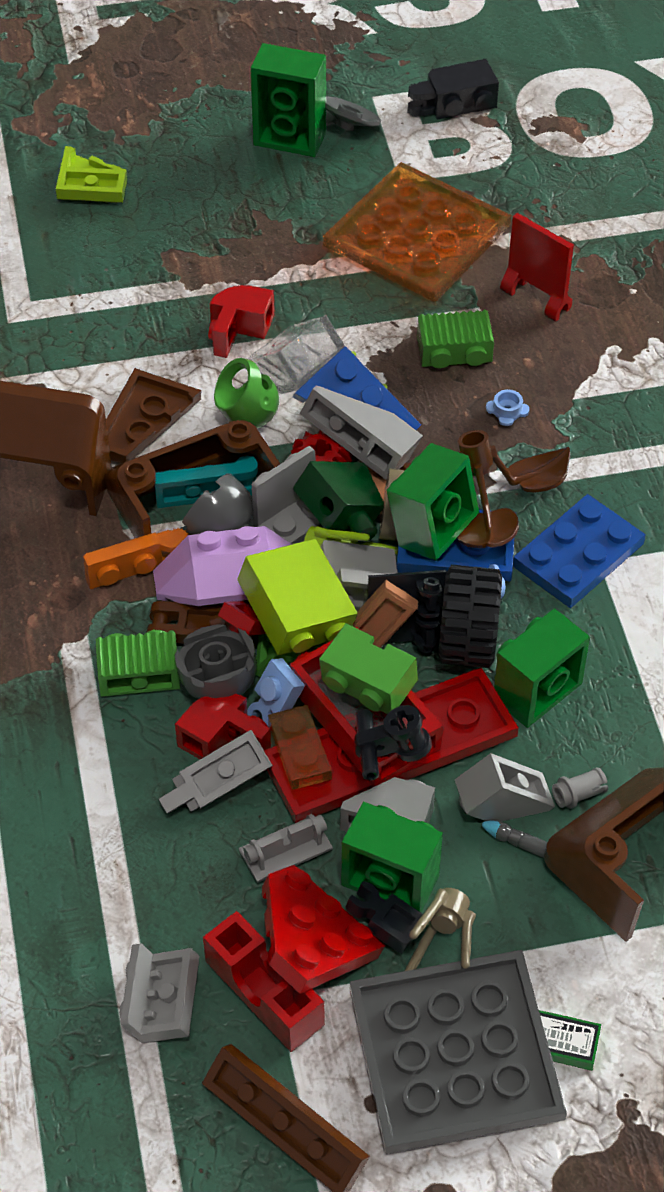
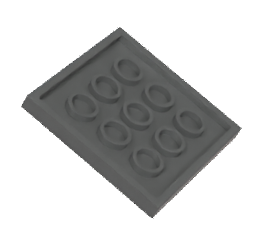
[350,950,567,1154]

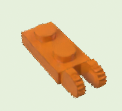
[83,528,189,590]

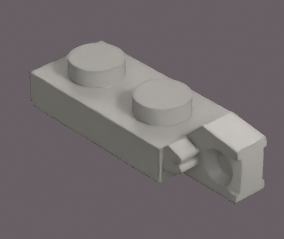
[159,730,272,814]

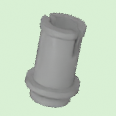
[552,767,608,809]

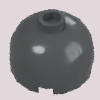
[180,473,253,535]
[175,624,257,699]

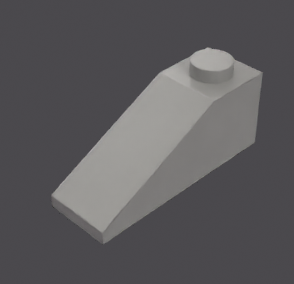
[300,385,423,480]

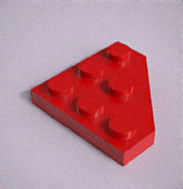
[262,865,385,994]

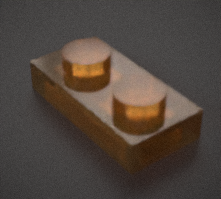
[268,705,332,790]

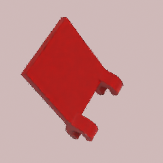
[500,213,574,321]

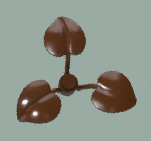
[399,430,570,549]

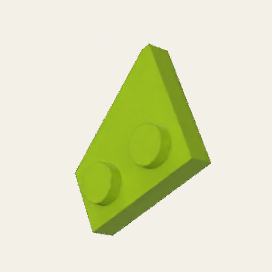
[56,146,127,202]

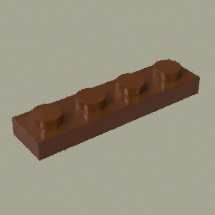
[202,1044,370,1192]

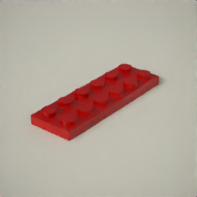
[264,667,519,823]

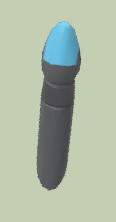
[482,820,547,858]

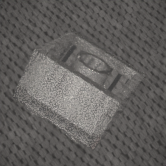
[245,315,345,394]

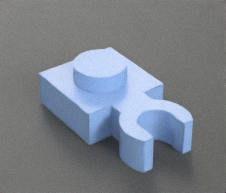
[247,658,305,731]

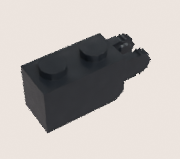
[407,59,499,120]

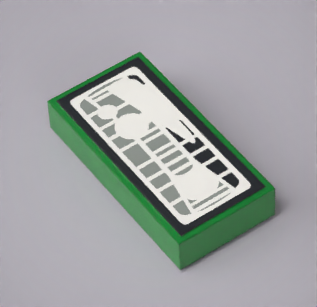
[539,1010,602,1071]

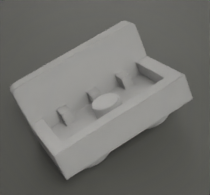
[119,943,199,1043]

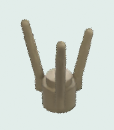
[404,888,476,971]

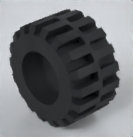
[439,565,502,668]

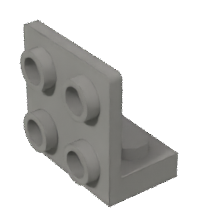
[252,446,324,544]
[320,540,398,611]

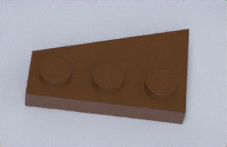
[106,368,201,464]

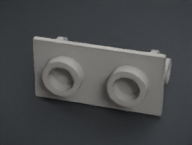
[239,814,333,883]

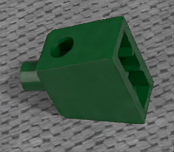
[293,461,384,543]

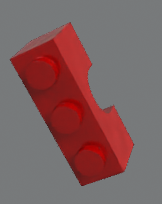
[203,911,325,1052]

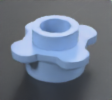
[486,389,529,426]

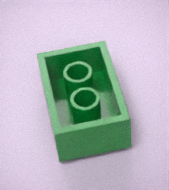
[251,43,326,157]

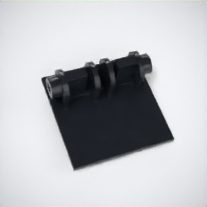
[367,570,447,653]

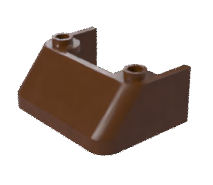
[0,381,112,516]
[106,420,280,538]
[544,767,664,942]

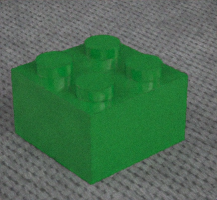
[386,443,479,561]
[494,608,590,728]
[341,801,443,912]

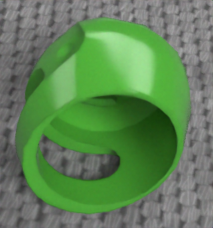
[214,358,279,428]

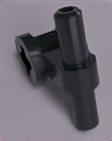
[354,705,432,781]

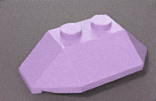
[153,526,292,606]

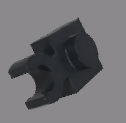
[345,881,423,954]

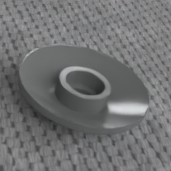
[325,96,381,131]

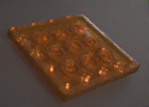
[323,162,512,302]

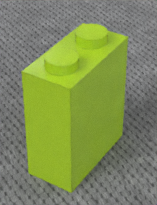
[237,539,358,655]

